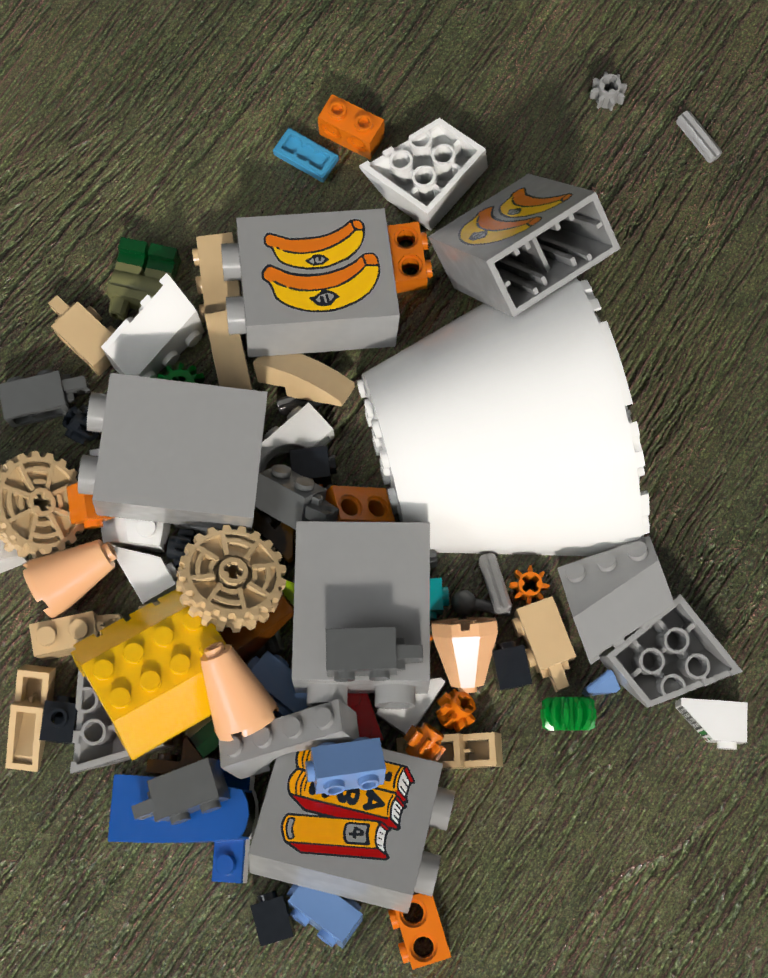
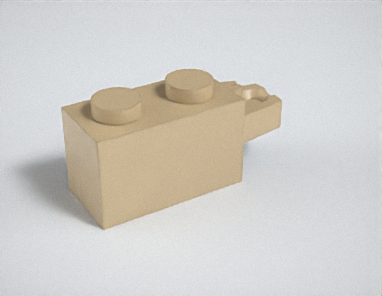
[48,295,116,376]
[511,596,577,692]
[29,611,123,661]

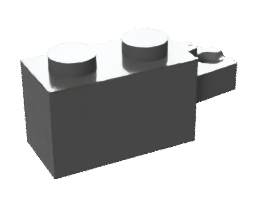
[0,369,91,428]
[255,465,339,530]
[326,627,423,682]
[131,758,231,825]

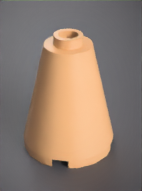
[22,539,118,619]
[200,642,279,741]

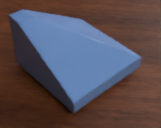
[582,669,620,696]

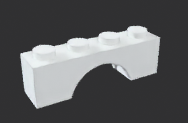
[259,402,335,472]

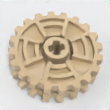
[0,451,84,559]
[176,525,286,633]

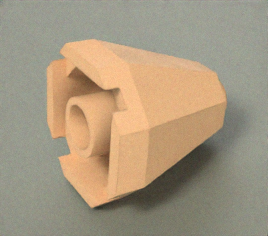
[431,617,498,693]

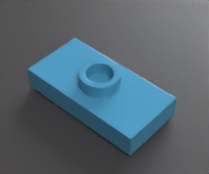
[273,127,339,183]

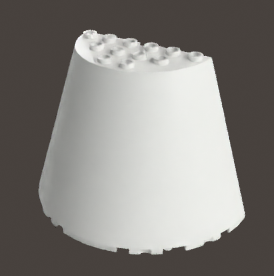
[357,277,650,556]

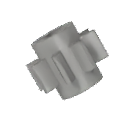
[589,72,627,111]

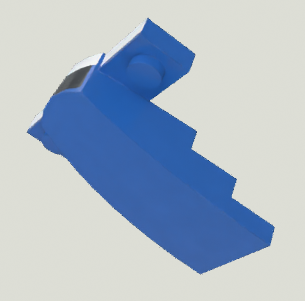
[108,769,259,883]

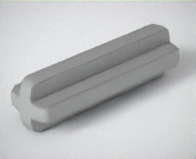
[676,110,722,163]
[479,553,512,614]

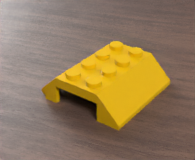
[70,589,226,761]

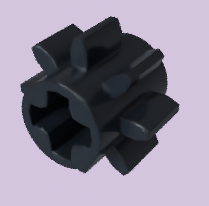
[62,404,100,444]
[167,529,196,568]

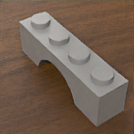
[219,699,359,779]

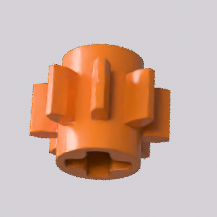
[509,565,550,605]
[436,689,476,732]
[403,722,446,762]

